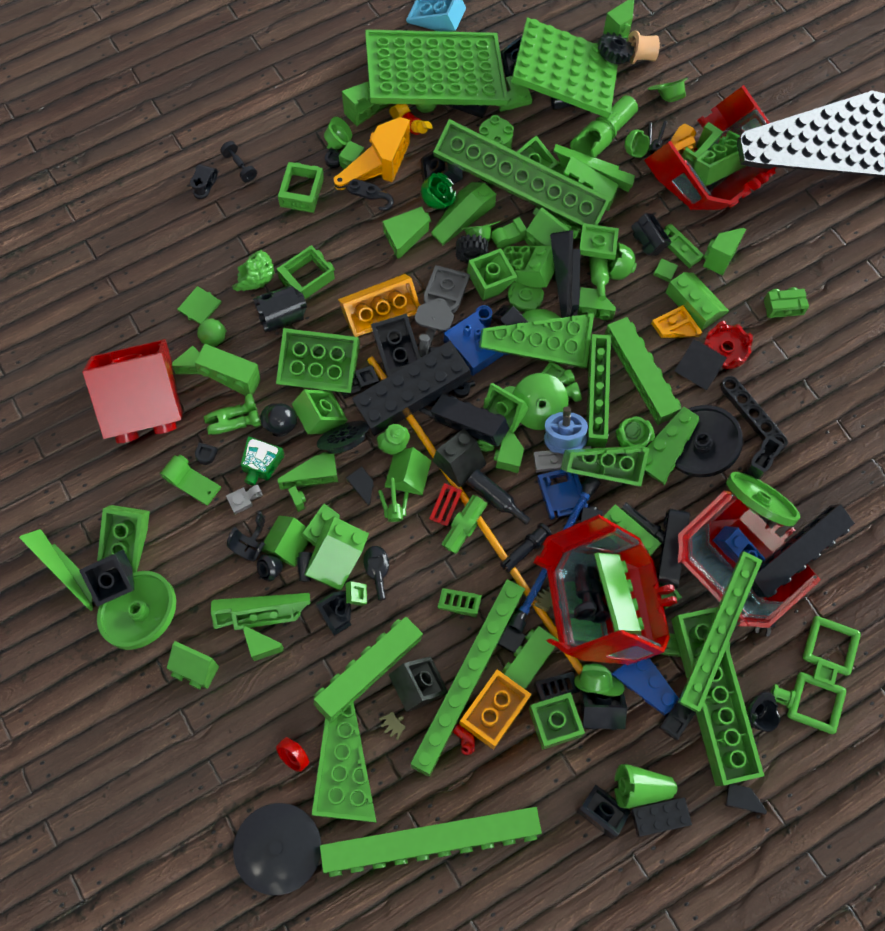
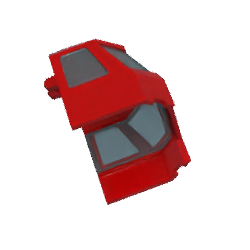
[644,85,778,210]
[678,491,821,628]
[533,515,677,665]

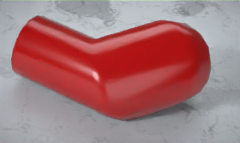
[452,724,475,755]

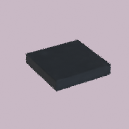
[675,339,727,390]

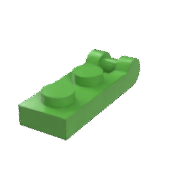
[664,224,704,269]

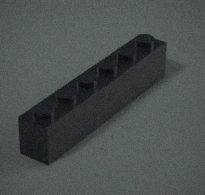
[751,504,855,598]

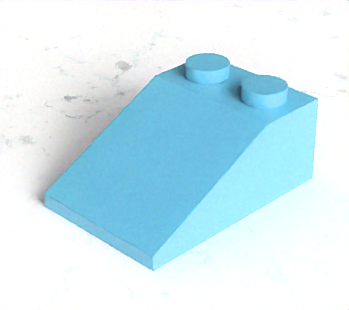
[406,0,466,32]

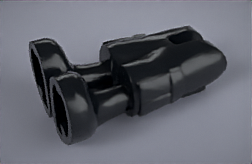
[574,564,610,623]

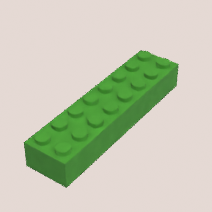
[671,607,764,786]

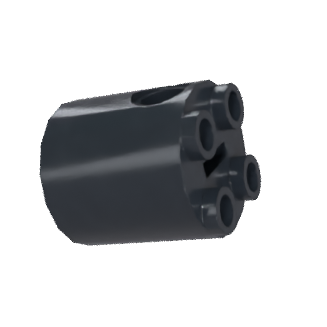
[253,285,307,333]

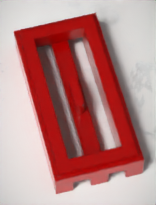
[429,483,463,527]

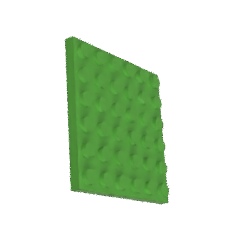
[511,17,618,118]

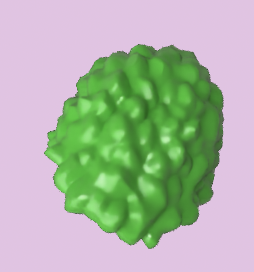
[232,250,275,291]

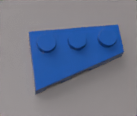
[611,658,679,715]

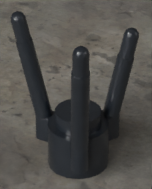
[648,120,675,155]

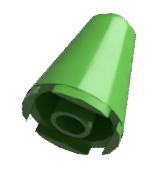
[614,764,677,809]

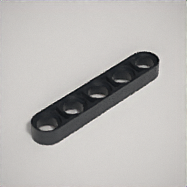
[720,376,788,452]

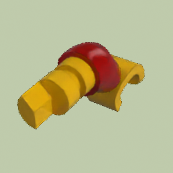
[389,104,433,135]

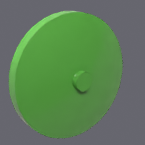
[726,472,800,526]
[97,571,176,650]

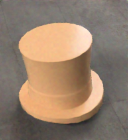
[627,31,660,64]

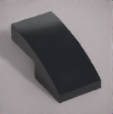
[341,365,379,399]

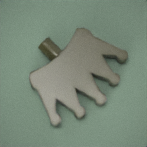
[534,587,553,612]
[379,712,406,740]

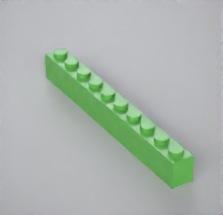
[411,579,525,777]
[320,807,542,877]

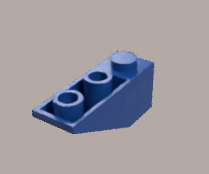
[713,526,765,563]

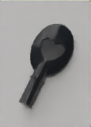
[363,546,389,601]

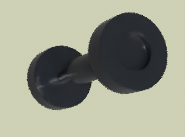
[220,141,257,183]

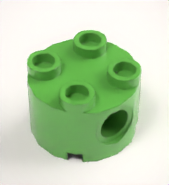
[479,115,514,149]

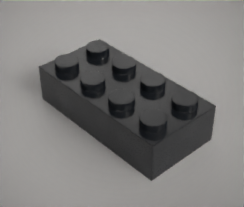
[631,797,692,837]

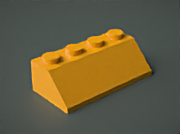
[338,274,420,337]

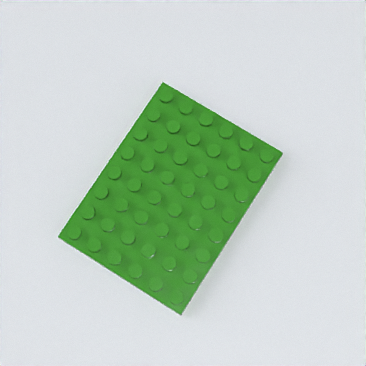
[365,30,508,106]

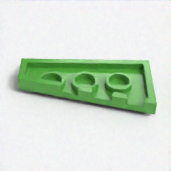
[645,406,700,486]

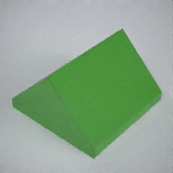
[483,383,529,433]
[385,447,432,496]
[262,516,309,567]

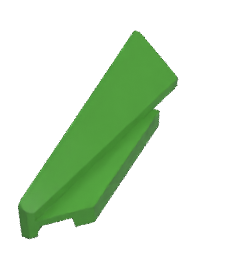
[553,144,635,192]
[19,529,93,611]
[211,593,311,630]

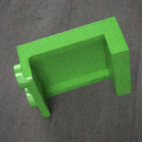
[682,122,723,177]

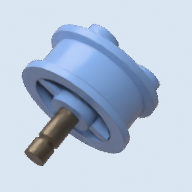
[544,407,588,454]

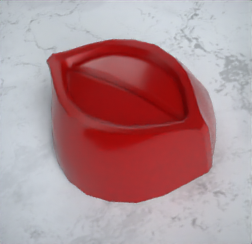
[276,737,309,772]

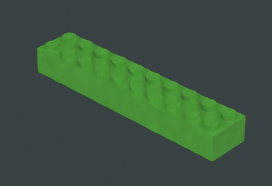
[433,119,611,228]

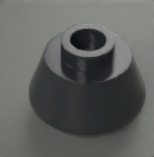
[257,555,283,582]

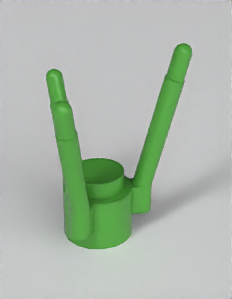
[378,477,409,522]

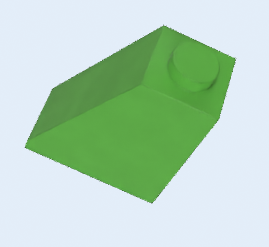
[383,206,431,259]

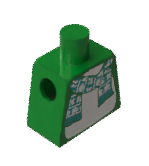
[241,436,285,486]

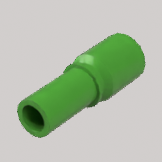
[570,95,638,158]

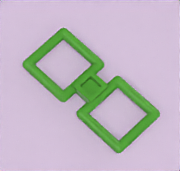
[787,616,861,734]

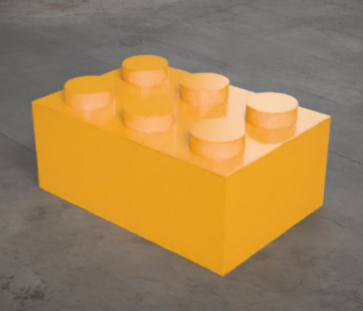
[459,669,532,750]

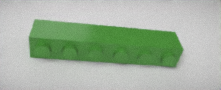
[605,317,681,425]
[586,334,611,448]
[313,617,423,723]

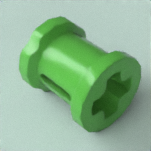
[770,684,796,709]

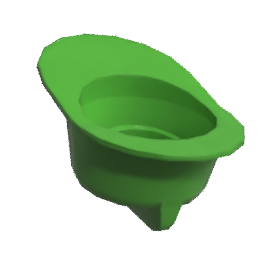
[648,78,688,102]
[324,117,352,150]
[461,221,501,242]
[574,663,624,697]

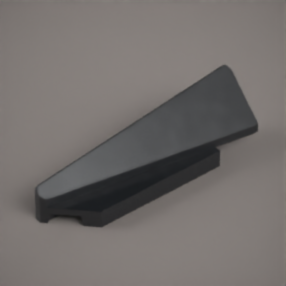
[550,230,580,318]

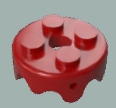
[704,321,753,369]

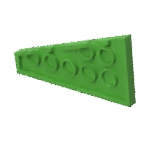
[479,313,594,368]
[312,702,377,823]

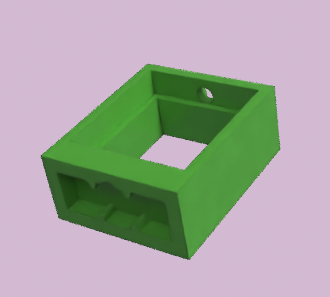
[278,162,324,213]
[277,245,335,299]

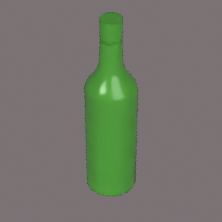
[589,257,609,301]

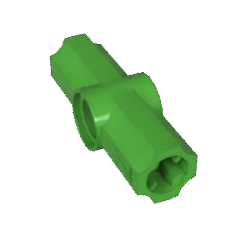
[441,495,488,554]

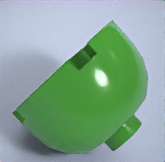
[607,242,637,280]

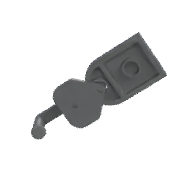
[415,265,470,357]

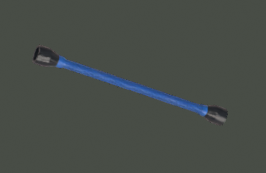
[508,476,601,633]

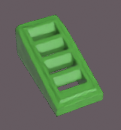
[437,588,482,618]

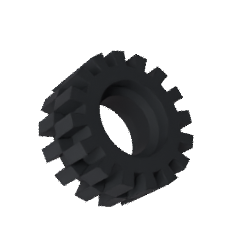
[456,234,488,264]

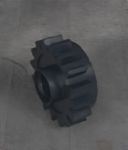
[597,32,635,64]

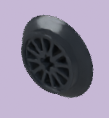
[316,421,369,454]

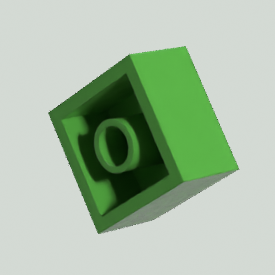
[528,692,585,750]

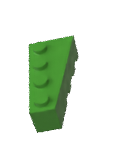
[694,131,746,186]
[561,446,650,486]

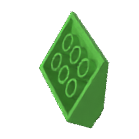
[276,328,360,393]

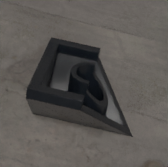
[315,591,351,636]

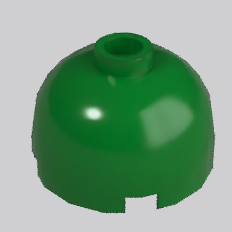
[420,173,456,210]

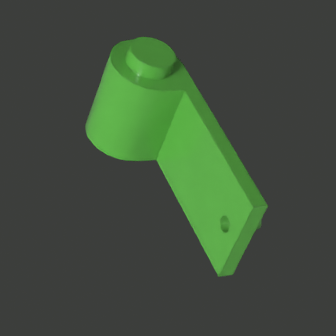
[159,455,222,506]

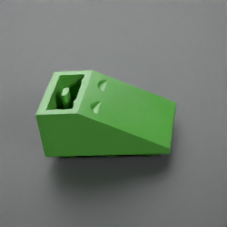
[503,246,555,287]

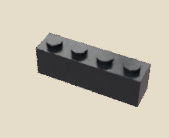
[430,394,510,447]

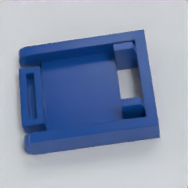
[537,469,588,520]

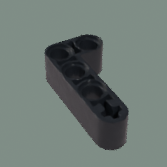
[657,509,690,589]

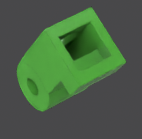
[491,217,527,249]

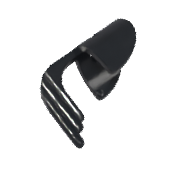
[227,511,266,562]

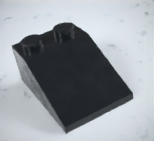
[371,313,421,377]

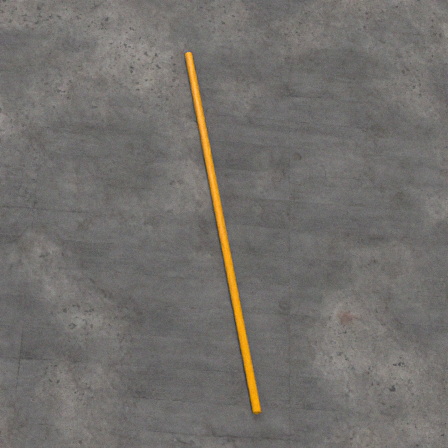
[367,356,583,675]

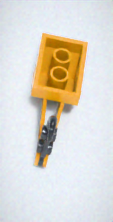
[334,117,410,211]

